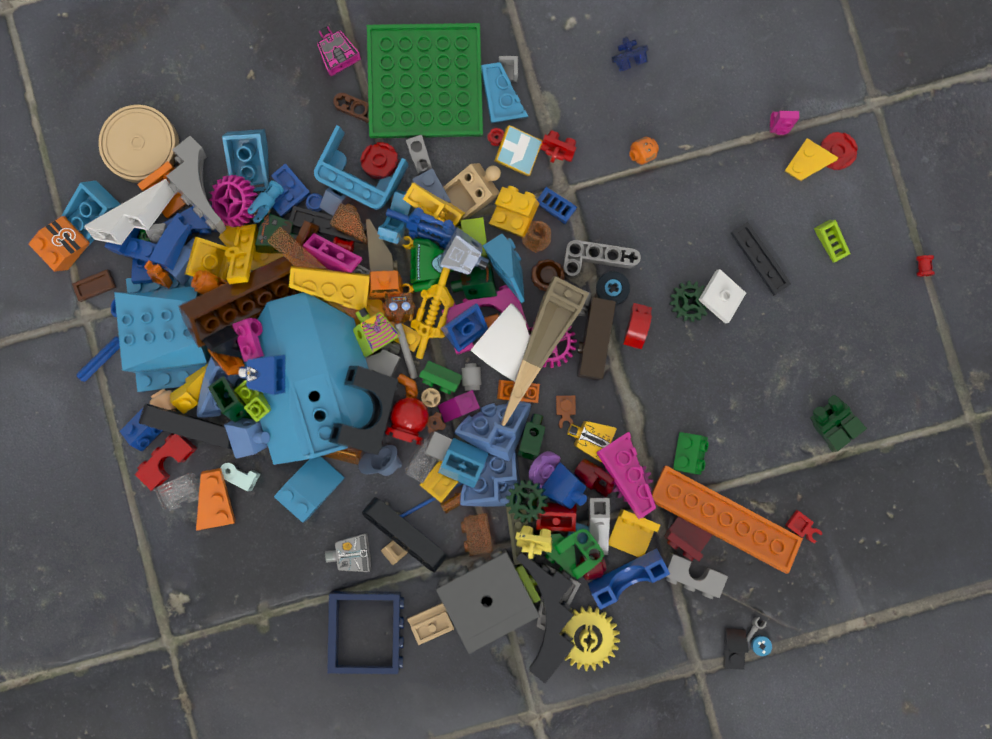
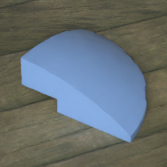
[196,357,246,417]
[455,401,531,461]
[460,450,520,507]

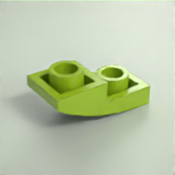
[234,379,271,423]

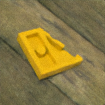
[784,138,838,181]

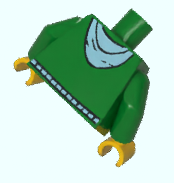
[402,236,454,295]

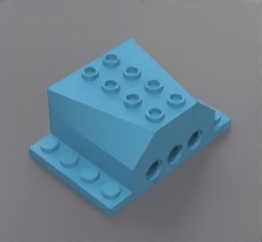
[114,275,212,392]

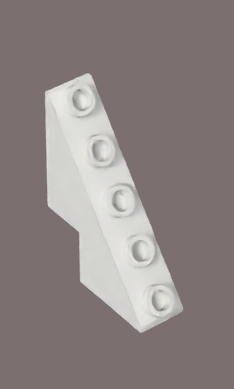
[84,179,175,245]

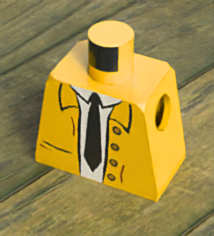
[567,421,617,462]

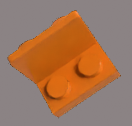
[137,161,186,218]

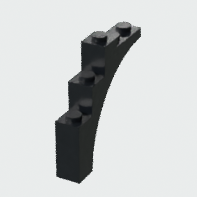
[517,550,574,684]

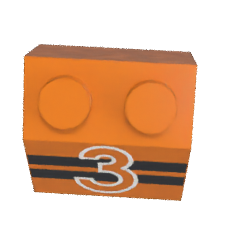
[28,216,90,272]

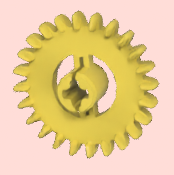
[561,606,620,671]

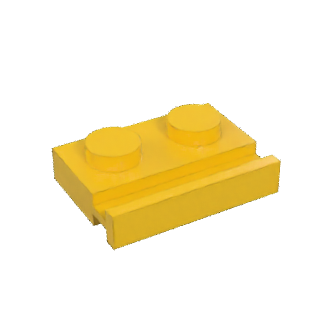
[420,461,458,503]

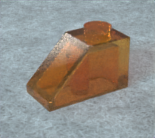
[330,203,368,244]

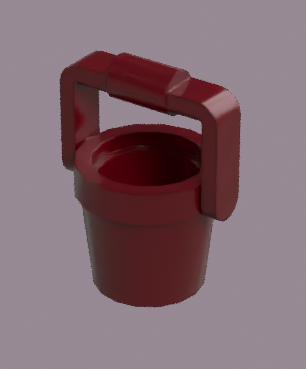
[574,459,614,497]

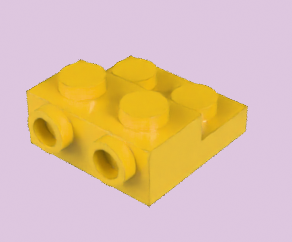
[489,185,539,238]
[185,237,230,282]

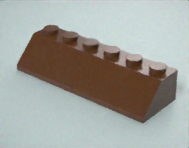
[179,256,301,348]

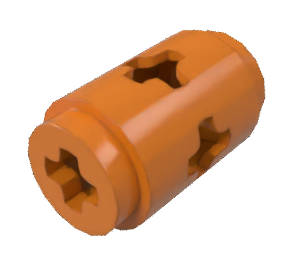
[191,270,228,295]

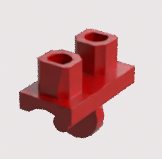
[540,130,577,163]

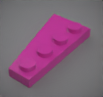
[596,432,656,519]

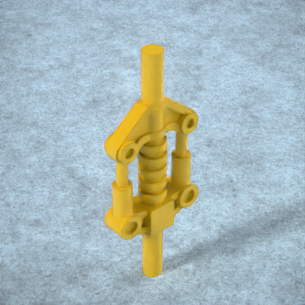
[411,267,454,359]

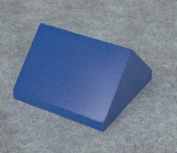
[441,303,488,352]

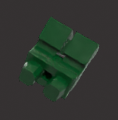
[810,395,867,452]

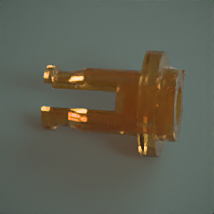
[522,221,551,252]

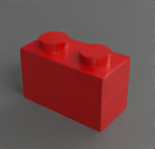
[536,503,577,532]

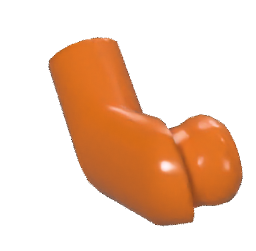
[397,373,418,398]

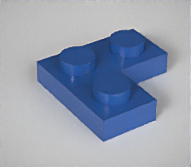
[271,164,311,217]

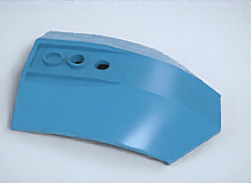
[243,292,373,465]

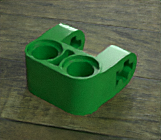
[554,529,604,579]

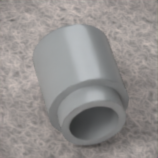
[461,363,482,391]

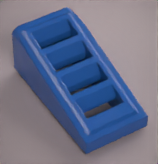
[537,187,577,225]

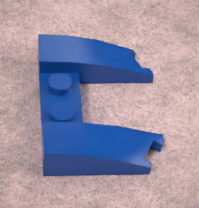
[104,213,192,270]

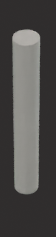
[394,322,418,379]

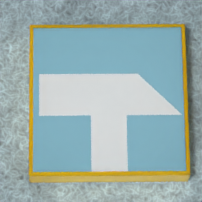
[494,125,542,176]

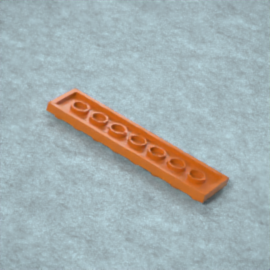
[651,466,803,574]

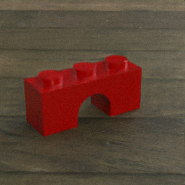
[134,433,198,491]

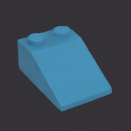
[222,129,269,191]
[61,181,121,246]
[483,234,525,303]
[274,456,345,523]

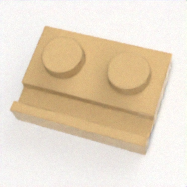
[407,603,454,645]

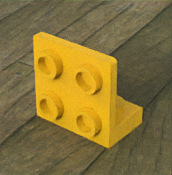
[609,509,660,557]

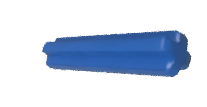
[76,336,120,382]

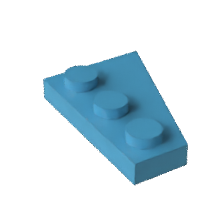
[481,62,528,123]

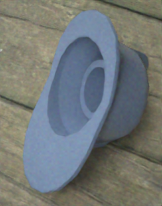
[358,445,402,476]

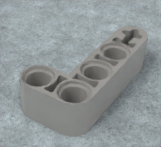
[563,240,641,279]

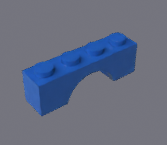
[588,548,670,610]

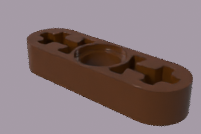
[333,93,369,123]

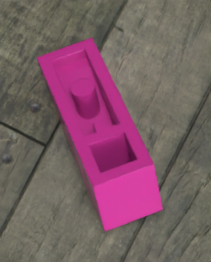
[303,233,362,273]

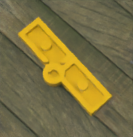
[225,224,258,284]

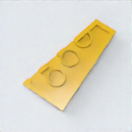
[289,266,370,310]

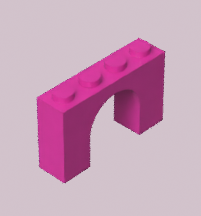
[442,285,529,355]

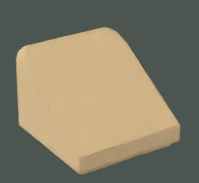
[381,540,407,565]

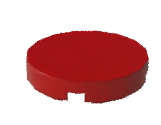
[820,132,858,170]
[360,142,399,179]

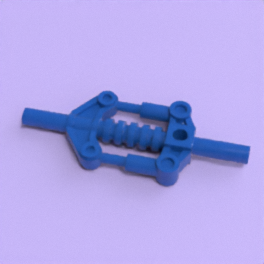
[386,208,456,248]

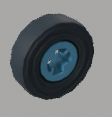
[596,271,630,305]

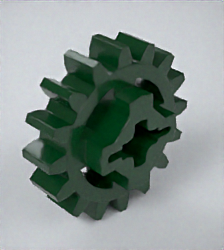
[669,281,708,323]
[506,480,549,523]

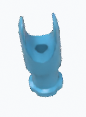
[247,180,284,223]

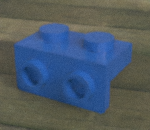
[120,408,163,451]

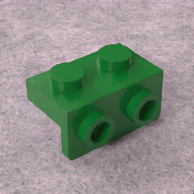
[419,361,462,395]
[673,432,709,475]

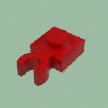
[785,510,823,543]

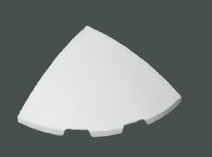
[471,303,530,381]

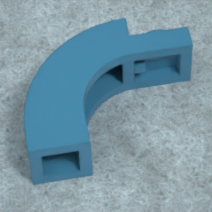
[377,190,413,244]

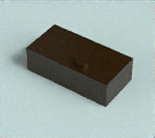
[577,297,616,380]

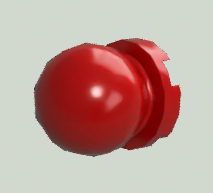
[384,397,429,445]

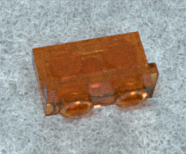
[461,513,493,556]

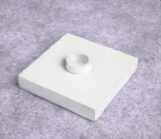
[699,269,746,323]

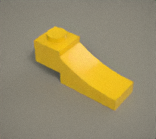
[403,182,465,228]
[170,364,208,414]

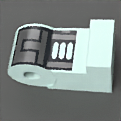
[220,463,260,491]

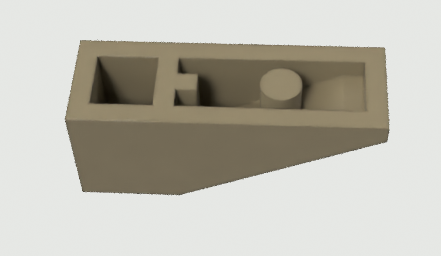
[366,219,398,272]

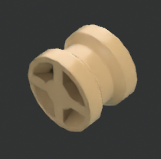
[421,388,441,408]

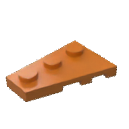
[196,468,235,530]

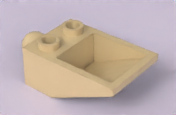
[443,163,501,225]

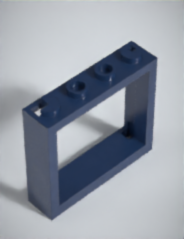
[327,591,405,674]

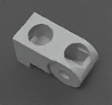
[406,135,432,174]

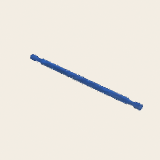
[400,482,463,518]

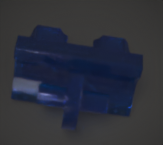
[611,37,649,71]

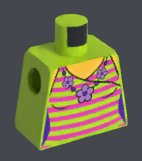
[353,308,401,358]

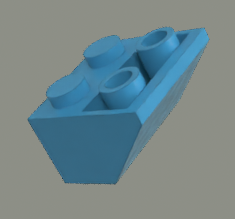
[438,438,489,488]

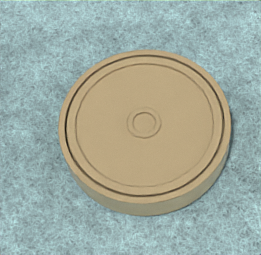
[99,105,179,183]

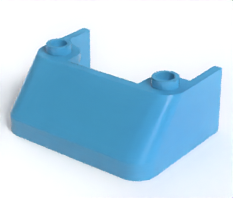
[314,125,409,209]

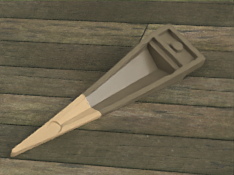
[502,276,589,426]

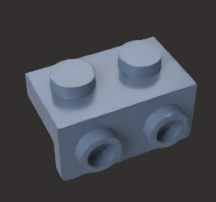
[412,168,451,203]

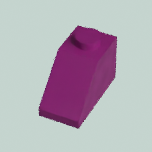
[438,390,480,423]

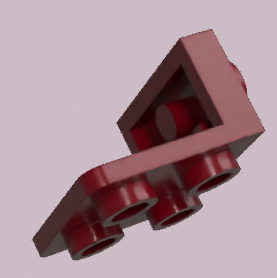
[664,516,713,561]

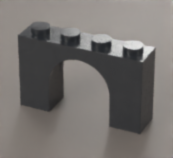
[328,366,398,455]

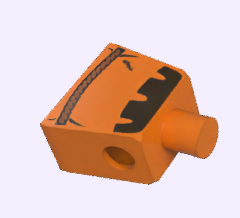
[367,270,404,300]

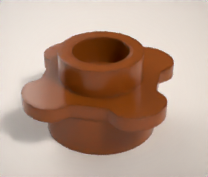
[427,412,446,433]

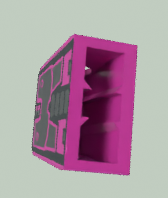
[317,26,361,77]

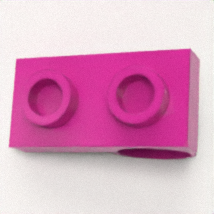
[770,111,799,135]
[232,318,264,362]

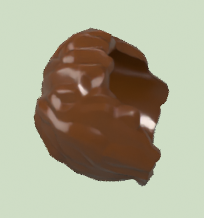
[531,259,565,292]

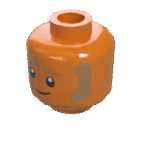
[629,136,659,165]

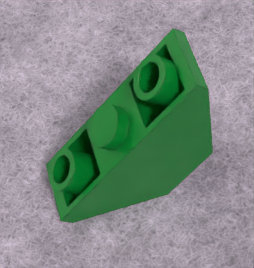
[533,532,576,577]

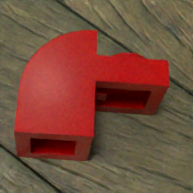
[623,303,652,349]

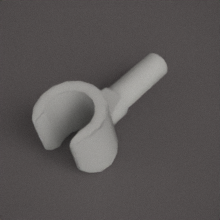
[746,617,767,642]

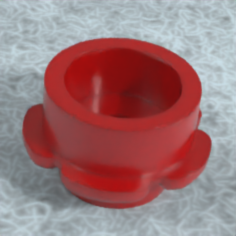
[487,128,505,146]

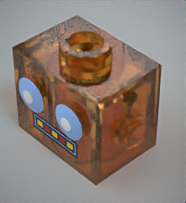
[382,293,415,323]

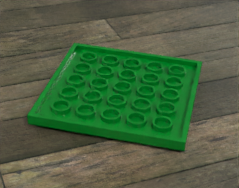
[367,23,483,138]

